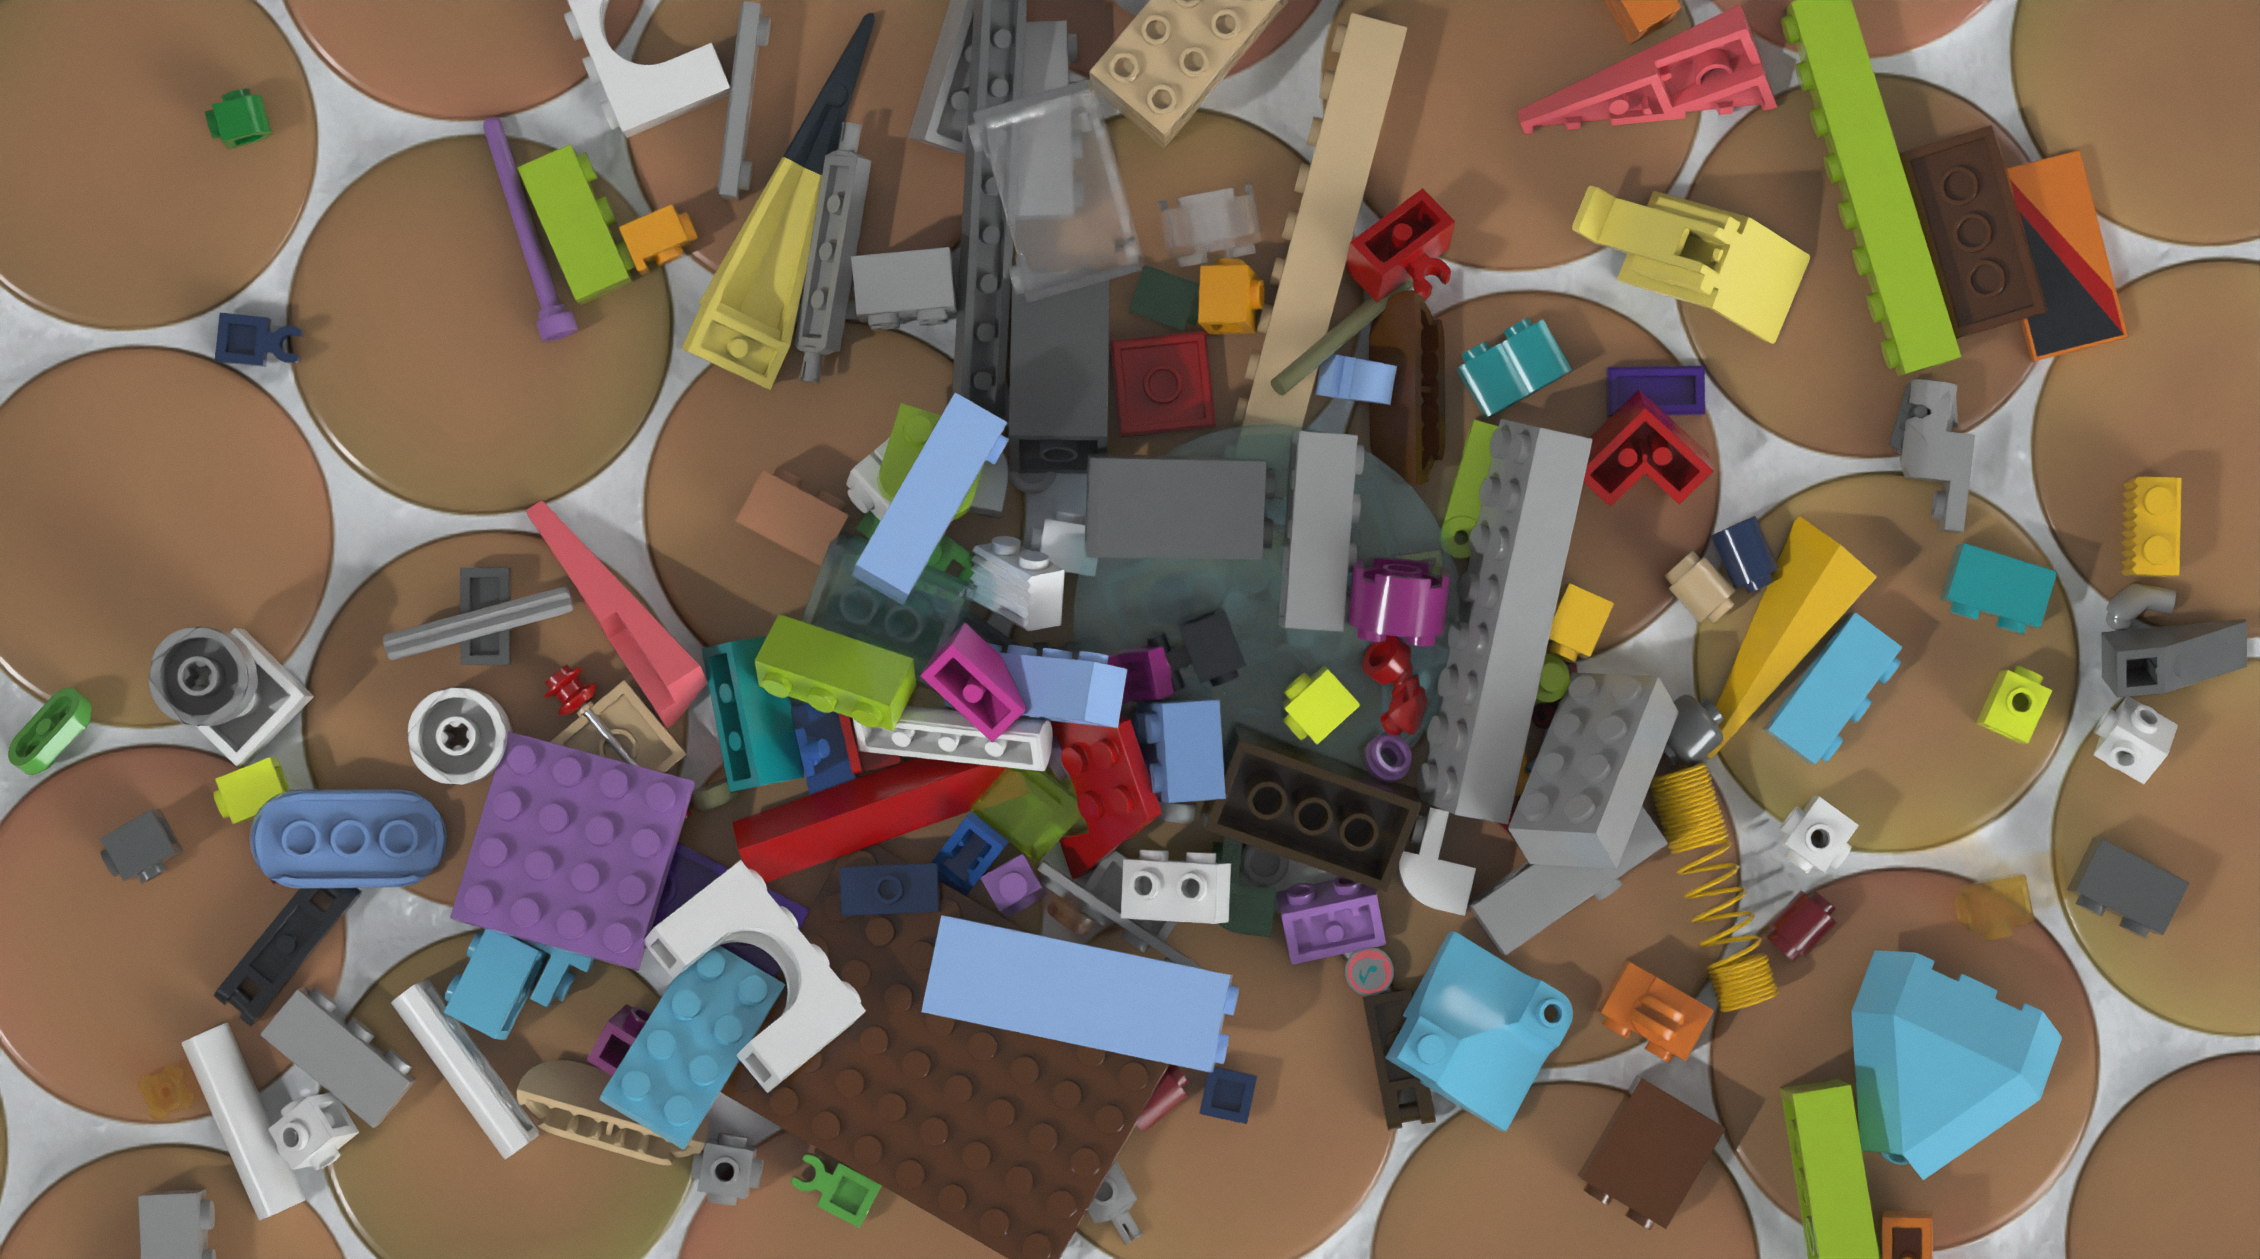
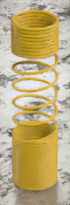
[1649,762,1779,1012]

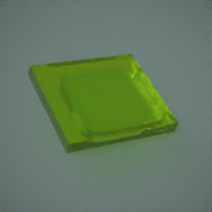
[970,767,1081,863]

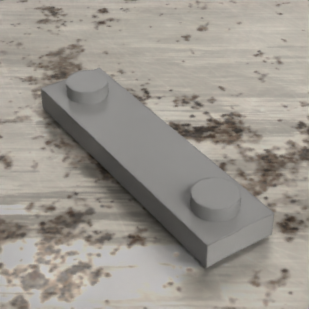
[717,1,771,201]

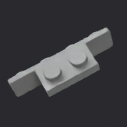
[1037,851,1204,969]

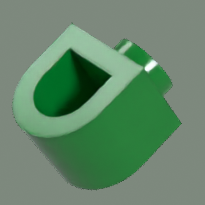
[205,88,272,150]

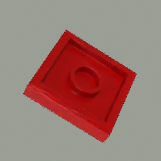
[1110,331,1216,438]

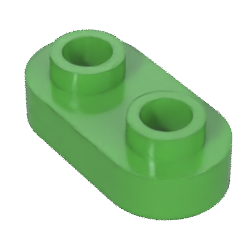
[8,688,92,775]

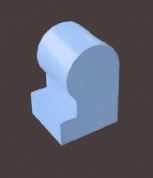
[1315,354,1397,405]

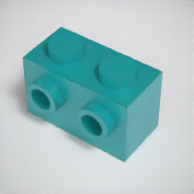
[1939,543,2057,635]

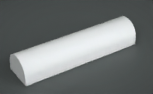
[853,705,1053,771]
[391,979,539,1160]
[181,1023,306,1221]

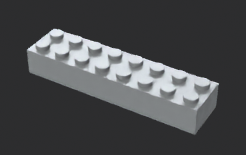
[1417,419,1593,824]

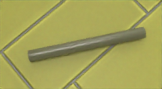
[1271,277,1413,396]

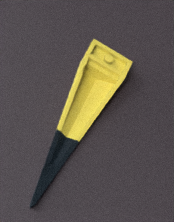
[681,13,875,390]

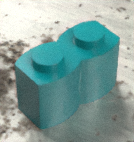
[1456,317,1572,420]

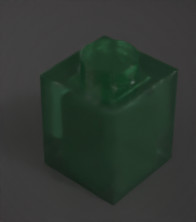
[1128,265,1200,333]

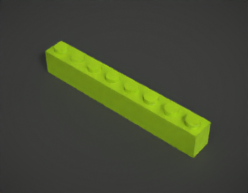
[1781,0,1961,377]

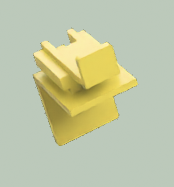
[1572,186,1810,344]

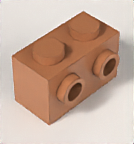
[735,467,851,568]

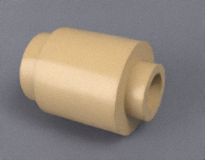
[1664,551,1736,623]

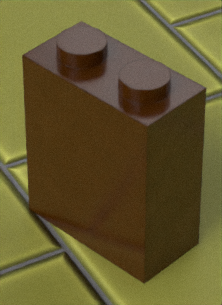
[1578,1075,1726,1230]

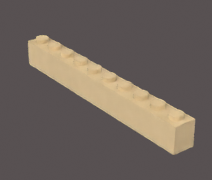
[1224,13,1407,500]

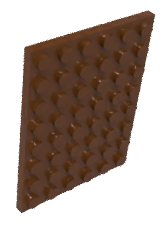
[721,844,1170,1259]

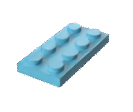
[599,945,785,1150]

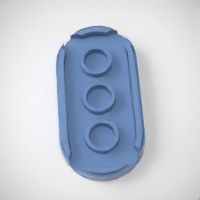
[249,789,447,888]

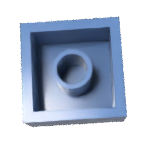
[1131,699,1226,803]

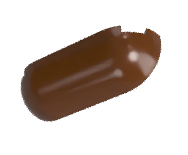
[1369,290,1445,486]

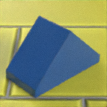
[931,810,1011,896]

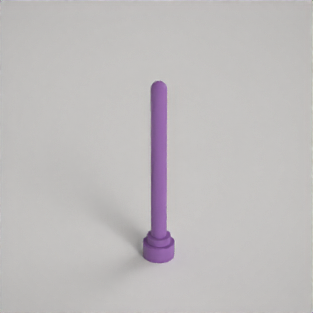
[483,117,579,342]

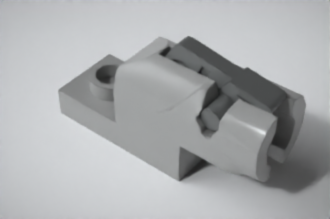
[1889,379,1975,534]

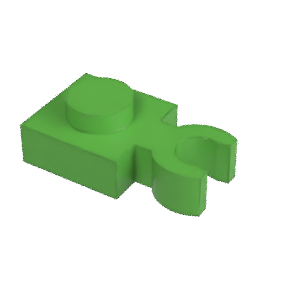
[790,1153,882,1228]

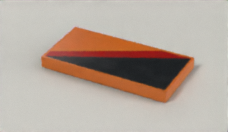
[2007,150,2128,363]

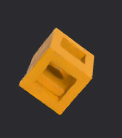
[619,204,699,276]

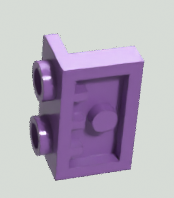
[1276,876,1386,965]

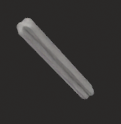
[383,587,574,660]

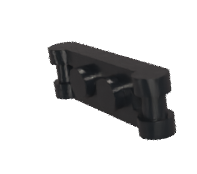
[213,888,362,1027]

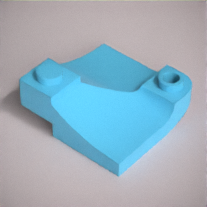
[1385,931,1573,1132]

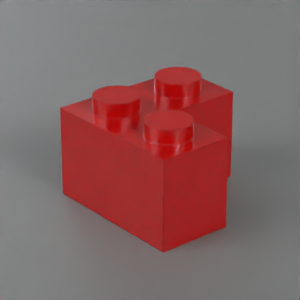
[1583,390,1714,507]

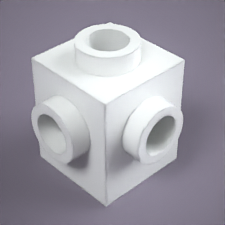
[2093,697,2178,784]
[1779,796,1859,874]
[268,1093,359,1170]

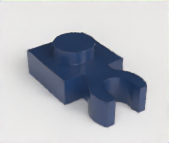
[214,313,304,367]

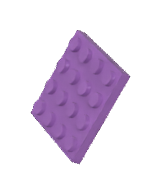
[450,731,695,971]

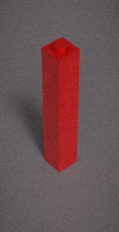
[732,758,1029,883]

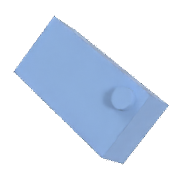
[852,393,1009,605]

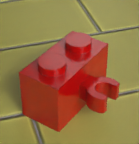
[1345,188,1455,303]

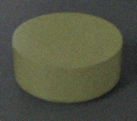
[691,778,739,812]

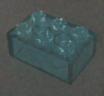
[801,531,978,686]

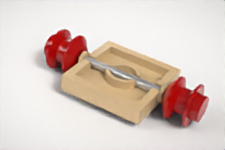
[544,665,692,820]

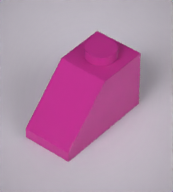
[920,623,1027,743]

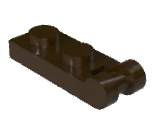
[1362,988,1436,1131]

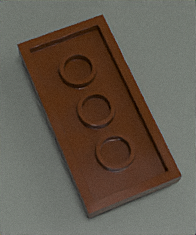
[1899,125,2048,339]

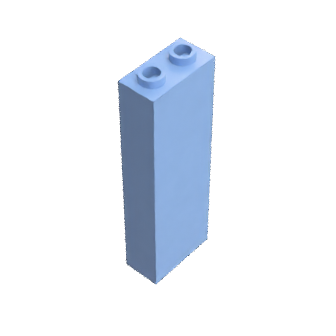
[921,915,1239,1072]

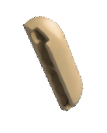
[517,1060,709,1165]

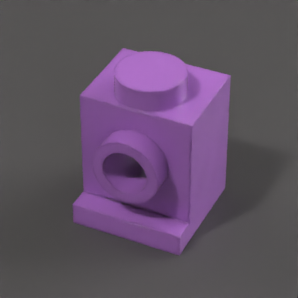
[980,852,1048,918]

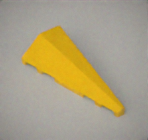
[1705,516,1877,760]

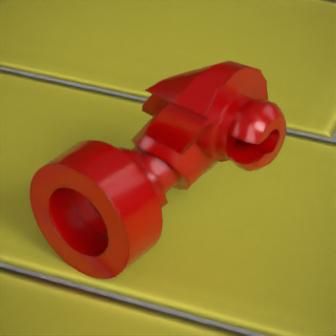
[1362,635,1427,736]

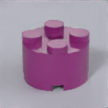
[1347,557,1451,646]

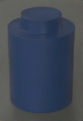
[1711,516,1779,594]

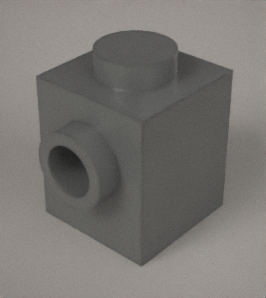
[100,809,184,884]

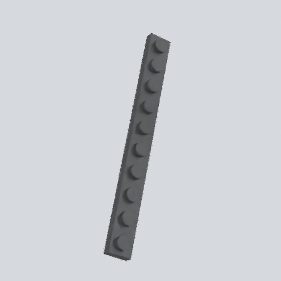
[952,0,1027,419]

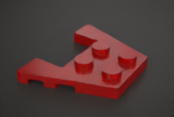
[1050,717,1162,879]

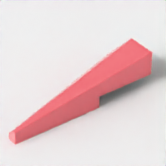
[1518,4,1778,134]
[525,500,708,728]

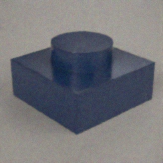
[1199,1066,1257,1124]

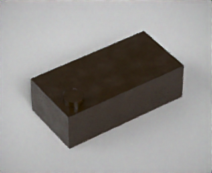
[1200,725,1422,893]

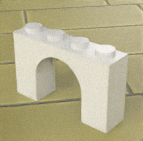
[564,0,731,138]
[644,860,866,1093]

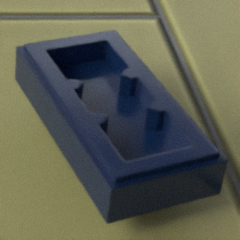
[840,863,940,916]

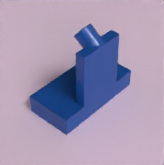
[791,703,856,795]

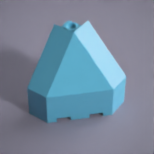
[1851,950,2062,1180]

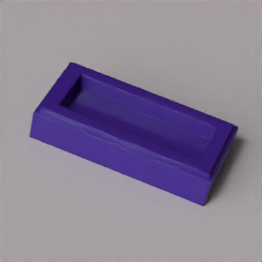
[1606,366,1705,417]

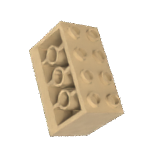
[1089,0,1289,149]

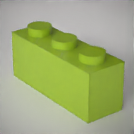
[517,144,635,305]
[755,614,917,731]

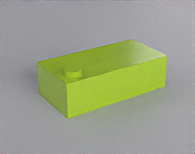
[1780,1078,1881,1259]

